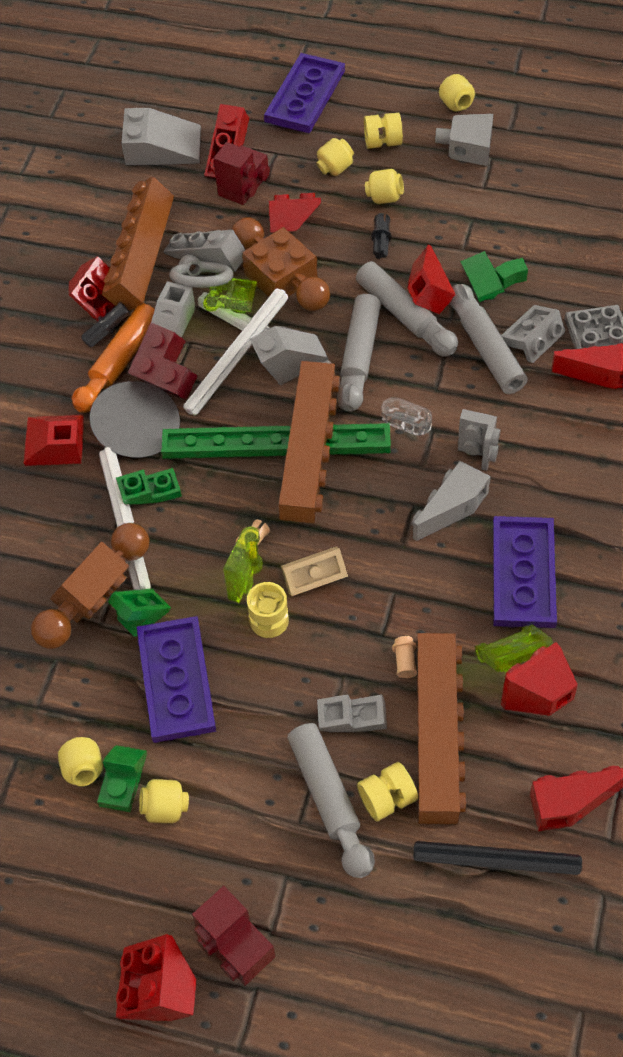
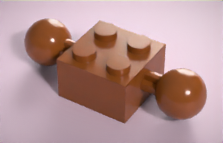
[232,217,330,311]
[31,523,150,649]

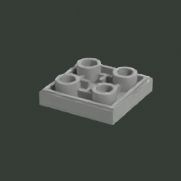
[565,305,623,349]

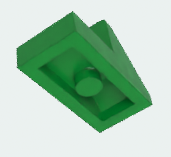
[108,589,171,637]
[97,745,147,812]

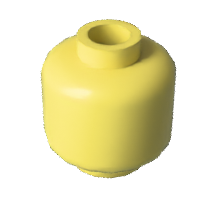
[439,74,475,112]
[316,138,354,176]
[365,169,404,204]
[58,737,103,786]
[139,779,189,824]

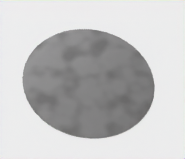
[90,381,180,457]

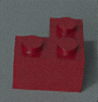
[213,142,270,205]
[128,323,198,400]
[192,885,276,986]

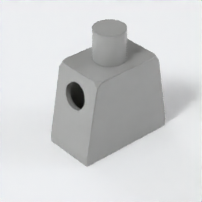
[435,114,493,166]

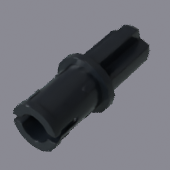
[371,213,392,260]
[81,302,131,347]

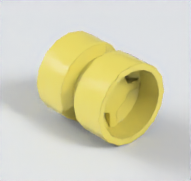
[364,112,403,149]
[247,582,289,638]
[357,762,418,822]

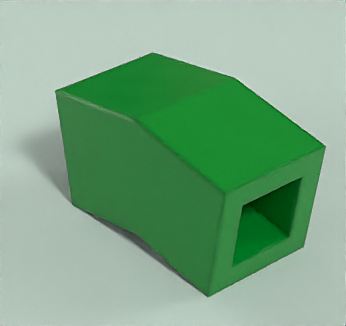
[494,258,528,289]

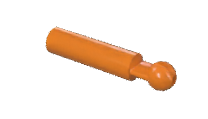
[72,303,155,413]

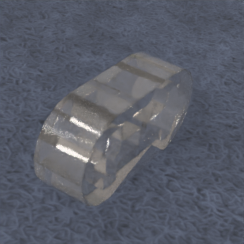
[381,397,432,435]

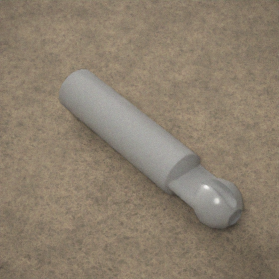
[356,261,458,357]
[449,284,528,394]
[336,294,381,412]
[287,723,375,878]

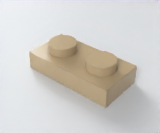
[281,546,348,596]

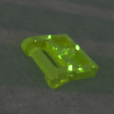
[203,278,257,313]
[223,526,263,603]
[475,624,553,672]

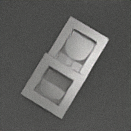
[317,694,387,732]

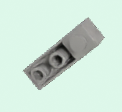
[163,230,245,272]
[151,281,196,337]
[411,461,490,541]

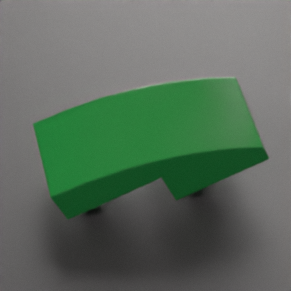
[460,251,504,302]
[116,468,182,504]

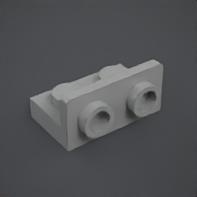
[501,305,565,363]
[458,409,501,471]

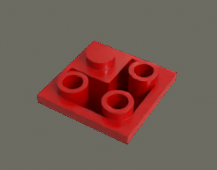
[269,193,321,233]
[69,256,115,321]
[24,415,85,466]
[501,642,578,716]
[116,934,196,1021]

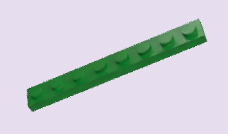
[161,423,391,459]

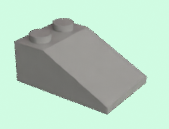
[122,108,201,165]

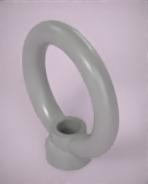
[169,254,233,288]

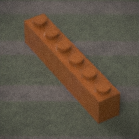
[102,176,174,311]
[279,361,340,523]
[417,633,466,824]

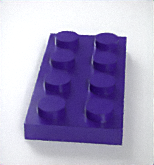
[264,53,345,133]
[493,516,557,628]
[137,616,217,743]

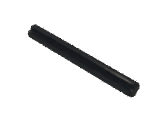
[413,841,582,875]

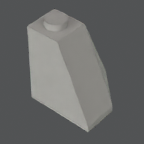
[250,326,328,386]

